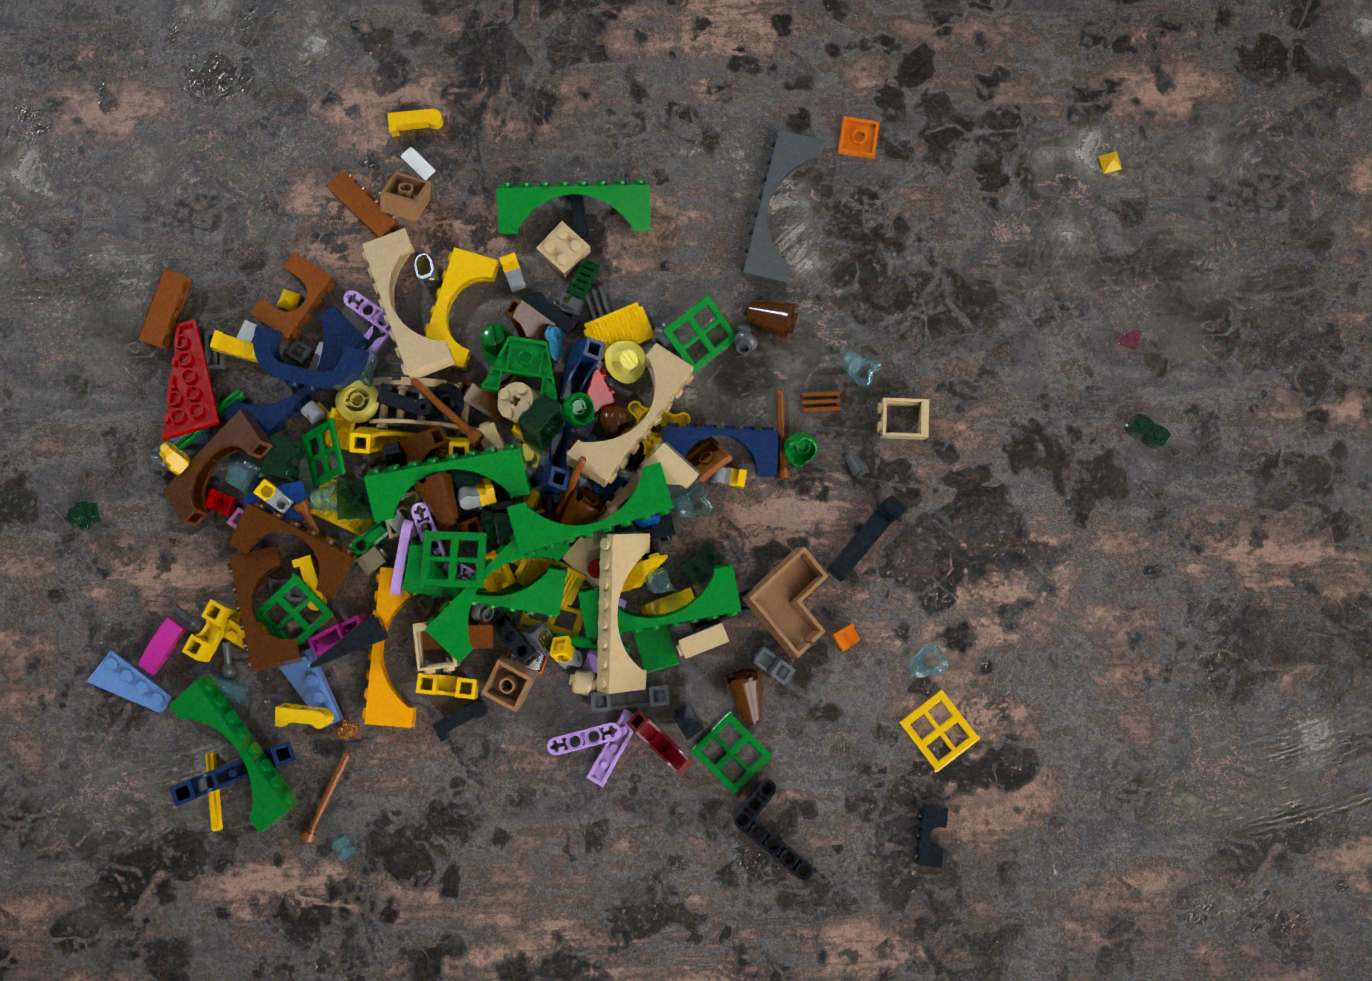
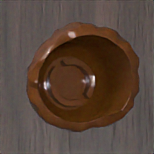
[597,405,632,435]

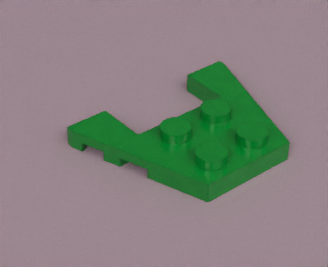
[481,336,557,402]

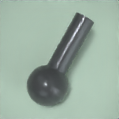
[604,376,634,399]
[172,605,205,634]
[220,641,236,678]

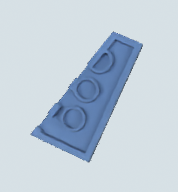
[279,648,344,728]
[86,650,174,713]

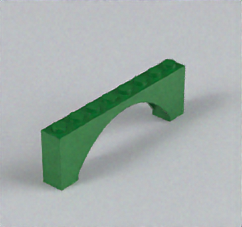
[496,179,651,234]
[364,443,531,522]
[506,462,674,556]
[425,533,571,663]
[403,541,568,618]
[578,562,741,640]
[169,675,300,833]

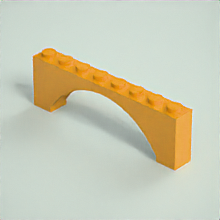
[362,567,417,728]

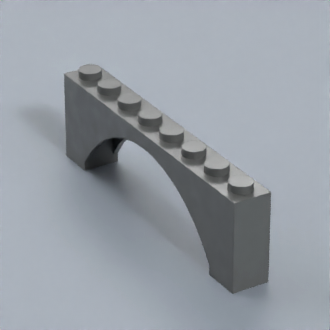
[740,130,823,288]

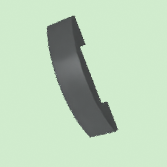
[590,685,670,713]

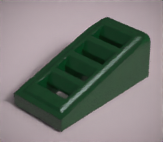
[566,259,600,300]

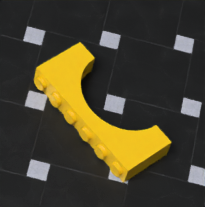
[424,247,500,371]
[350,426,475,458]

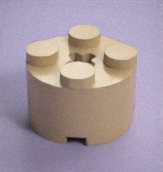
[498,382,543,426]

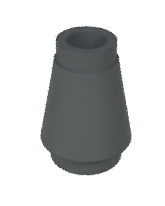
[844,451,870,480]

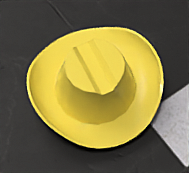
[605,341,646,384]
[335,380,379,423]

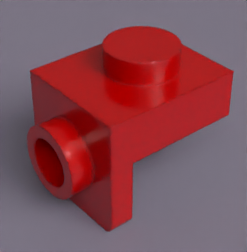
[204,488,239,517]

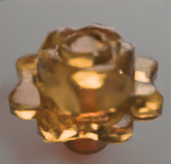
[336,720,360,740]

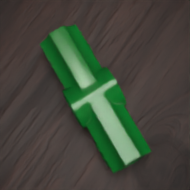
[349,521,389,562]

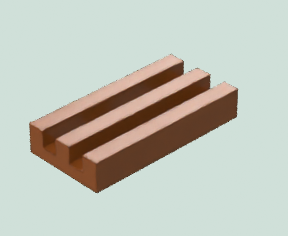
[801,391,841,413]

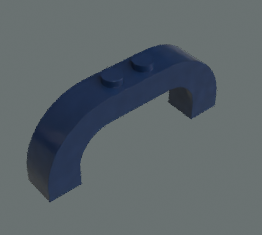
[253,325,370,391]
[169,741,296,807]

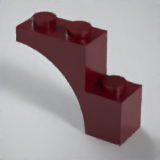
[626,709,693,777]

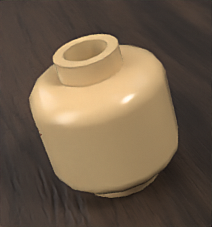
[569,668,597,696]

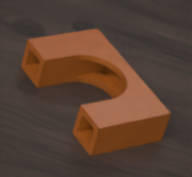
[250,252,336,343]

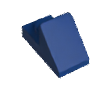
[594,476,628,496]

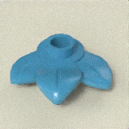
[545,325,565,361]

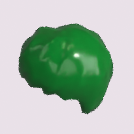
[562,392,596,427]
[783,431,818,467]

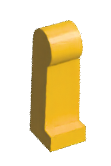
[387,109,444,137]
[210,330,258,363]
[292,555,327,611]
[640,587,694,614]
[275,703,334,729]

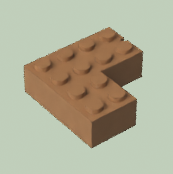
[742,547,828,658]

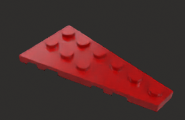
[162,319,221,441]

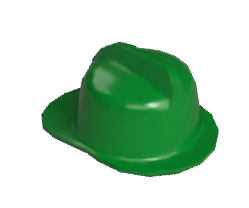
[480,322,510,365]

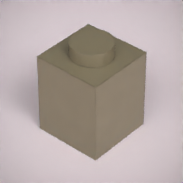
[356,546,390,576]

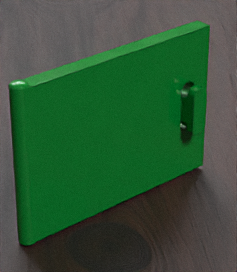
[633,625,679,674]

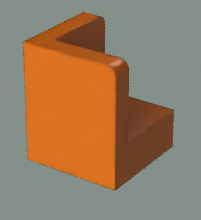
[831,623,860,652]

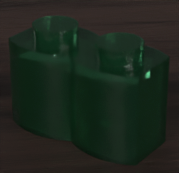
[1124,414,1171,449]

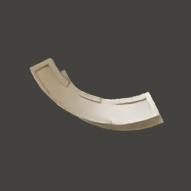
[369,377,477,435]

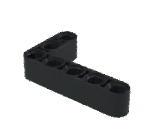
[826,495,907,582]
[733,778,813,880]

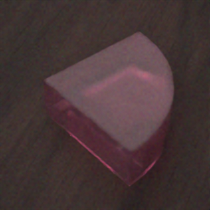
[1117,330,1142,350]

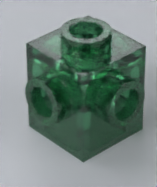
[67,501,100,530]

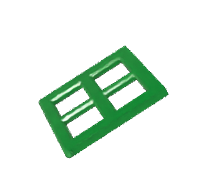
[662,294,736,374]
[302,418,346,487]
[420,530,487,589]
[256,573,334,645]
[690,711,772,795]

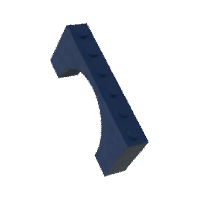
[662,423,779,477]

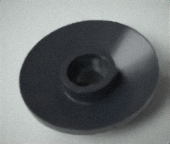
[432,383,464,422]

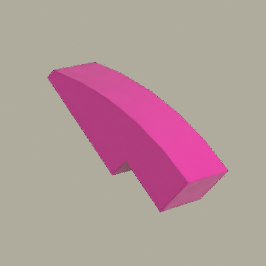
[307,613,367,656]
[138,617,188,676]

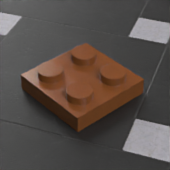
[685,436,732,482]

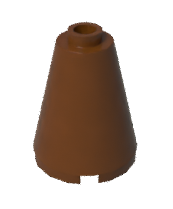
[744,302,799,341]
[413,471,459,528]
[560,487,607,538]
[724,668,763,725]

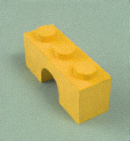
[181,599,237,662]
[416,672,480,699]

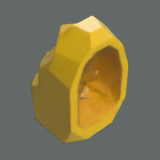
[159,442,190,475]

